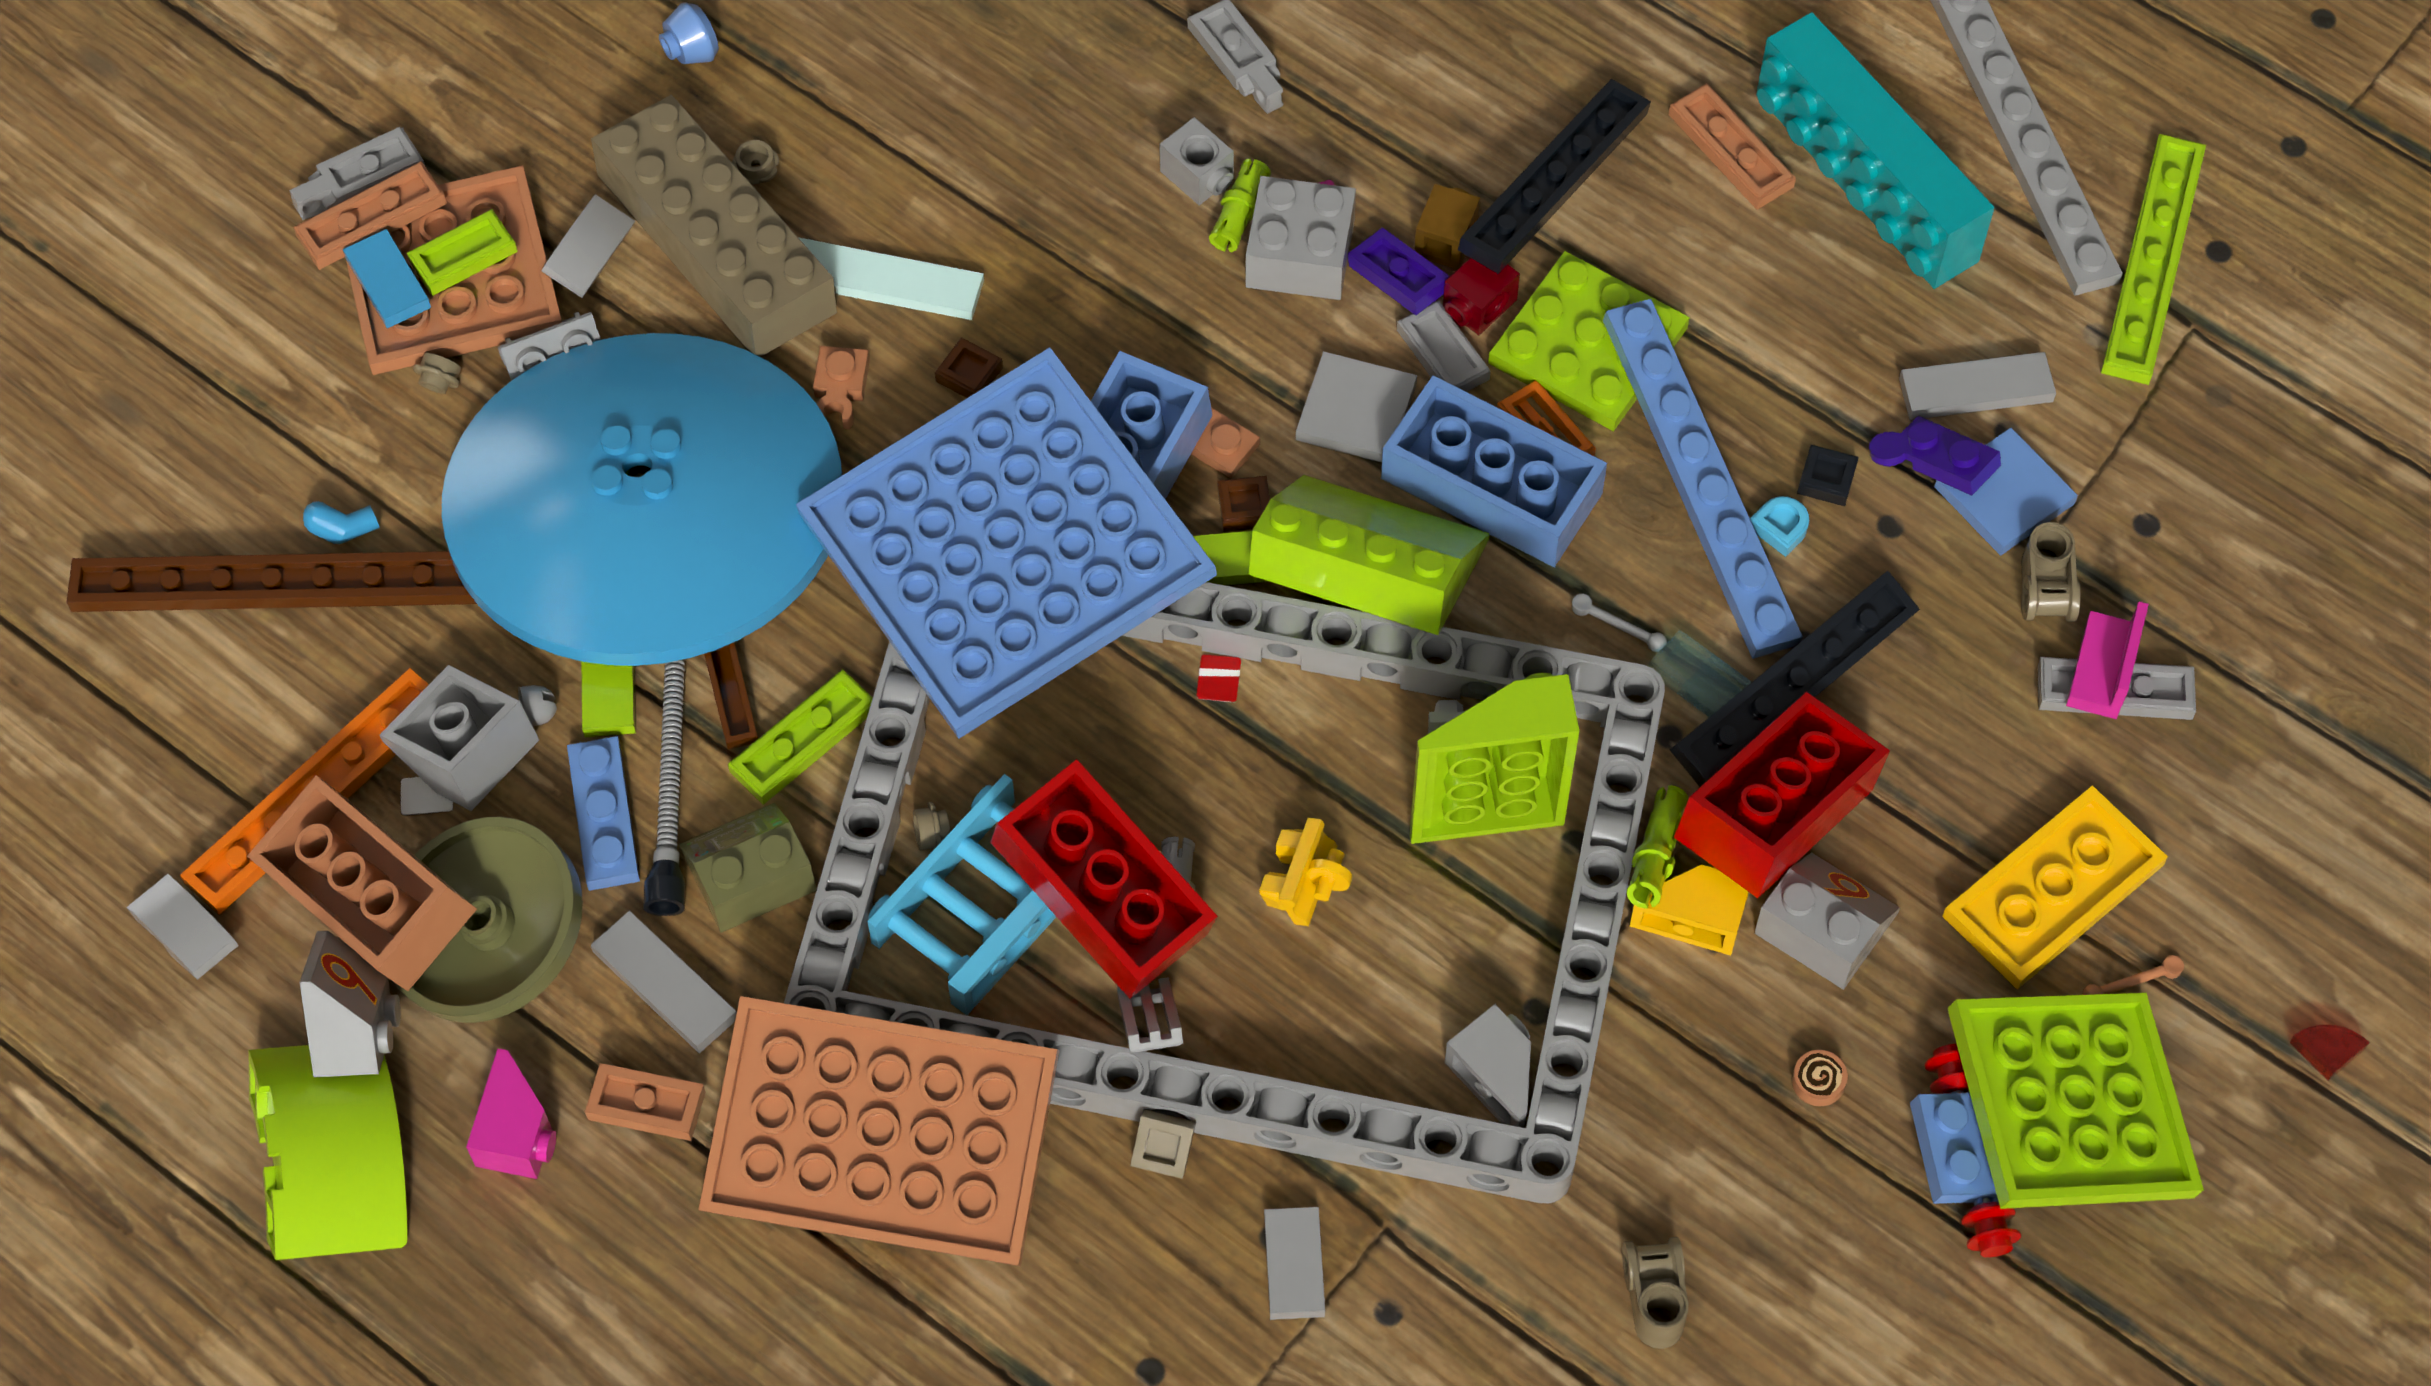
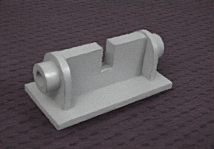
[497,312,601,381]

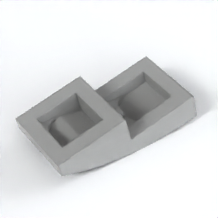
[541,194,635,298]
[127,874,239,980]

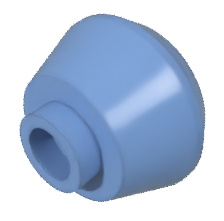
[659,2,719,64]

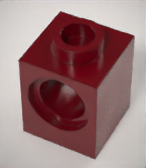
[1443,258,1520,336]

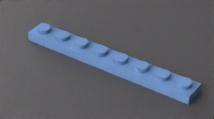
[1603,299,1803,659]

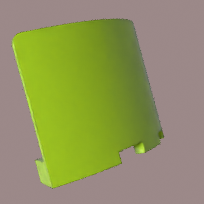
[248,1045,408,1260]

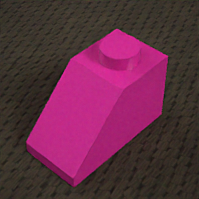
[466,1048,556,1179]

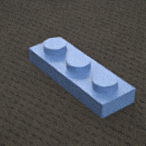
[567,736,640,891]

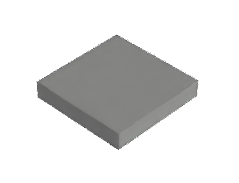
[1295,351,1417,462]

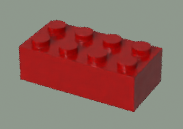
[1674,692,1890,898]
[990,759,1218,999]

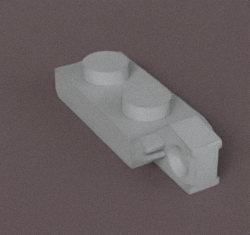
[1187,0,1283,114]
[289,127,425,220]

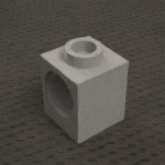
[1159,117,1234,205]

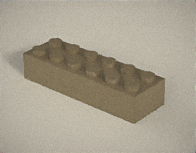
[591,95,837,357]

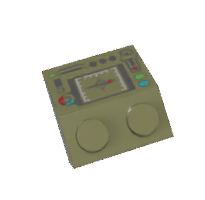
[679,803,817,933]

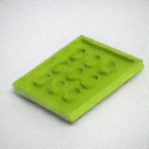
[1947,993,2204,1209]

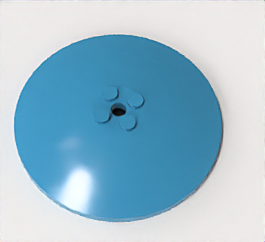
[442,333,843,666]

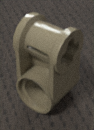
[2021,522,2080,622]
[1622,1237,1689,1349]

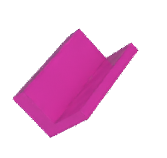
[2066,602,2149,719]

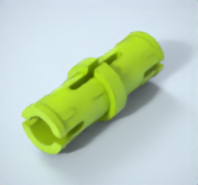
[1209,159,1271,252]

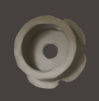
[732,140,779,185]
[413,353,461,394]
[913,802,950,850]

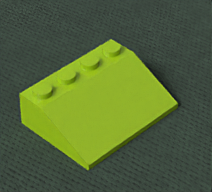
[1248,475,1490,635]
[1409,673,1579,844]

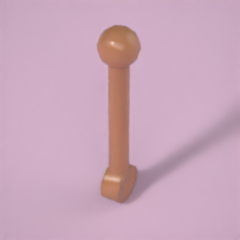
[2082,955,2184,995]

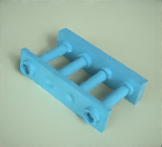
[867,774,1056,1015]

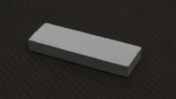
[1899,352,2056,420]
[2038,657,2196,720]
[591,910,737,1054]

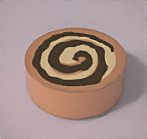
[1792,1050,1848,1106]

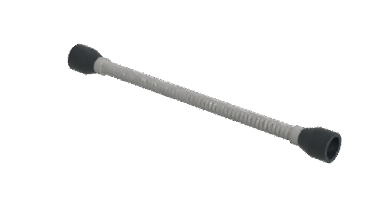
[643,659,686,916]

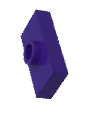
[1348,227,1450,315]

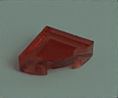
[2290,1024,2370,1081]

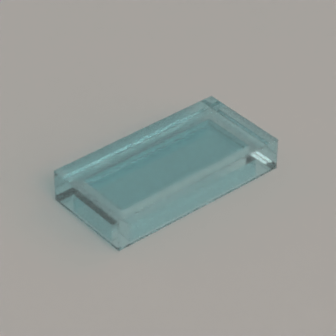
[1648,630,1752,717]

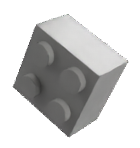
[1246,176,1356,300]

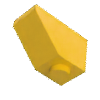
[1629,864,1749,956]

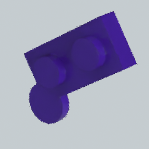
[1869,416,2001,496]

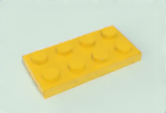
[1942,785,2168,990]

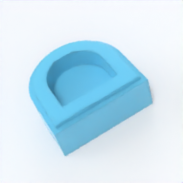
[1750,496,1809,557]

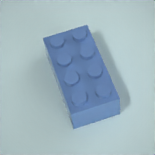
[1091,351,1212,499]
[1381,375,1607,568]

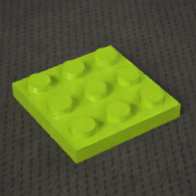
[1488,251,1690,432]

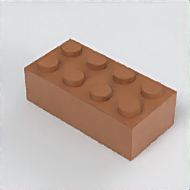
[247,775,477,991]

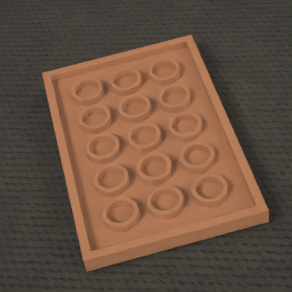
[699,996,1060,1267]

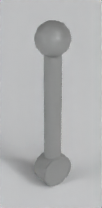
[1572,594,1667,652]

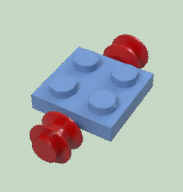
[1910,1044,2021,1257]

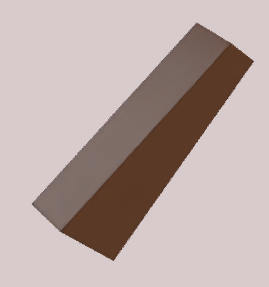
[704,642,758,750]

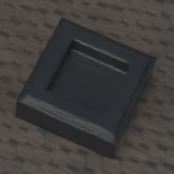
[1797,445,1859,506]

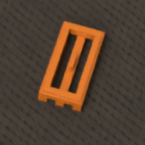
[1497,381,1596,456]

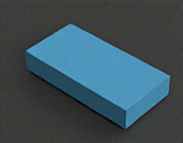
[343,229,431,329]

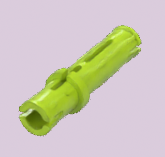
[1627,785,1688,909]

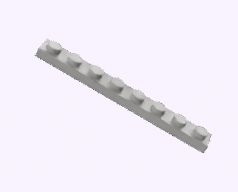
[1930,0,2123,296]

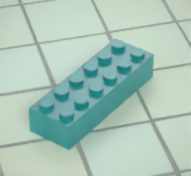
[1756,12,1995,289]

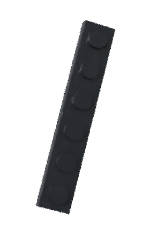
[1458,79,1651,274]
[1670,571,1920,787]

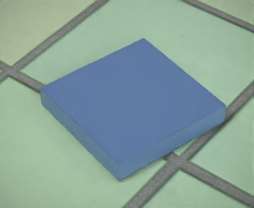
[1934,428,2078,556]

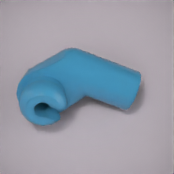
[303,501,380,544]

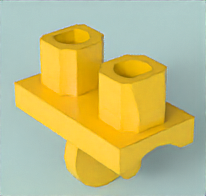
[1259,818,1353,927]

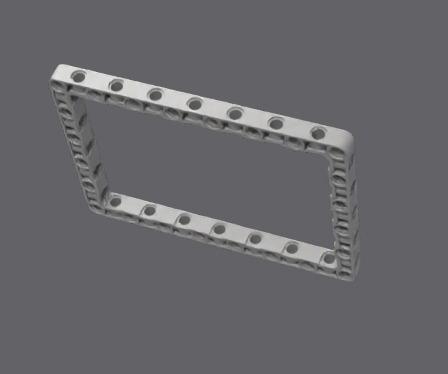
[784,582,1665,1203]

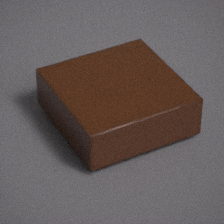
[935,337,1003,398]
[1217,475,1270,532]

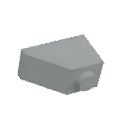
[1445,1004,1531,1128]

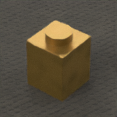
[1414,184,1480,269]

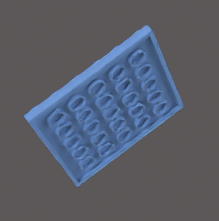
[796,347,1217,739]

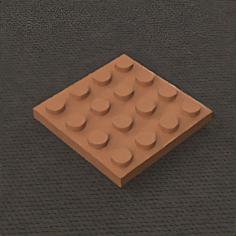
[346,165,562,375]

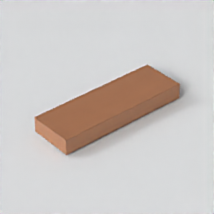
[1668,83,1796,210]
[293,161,447,270]

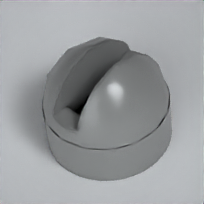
[518,685,557,726]

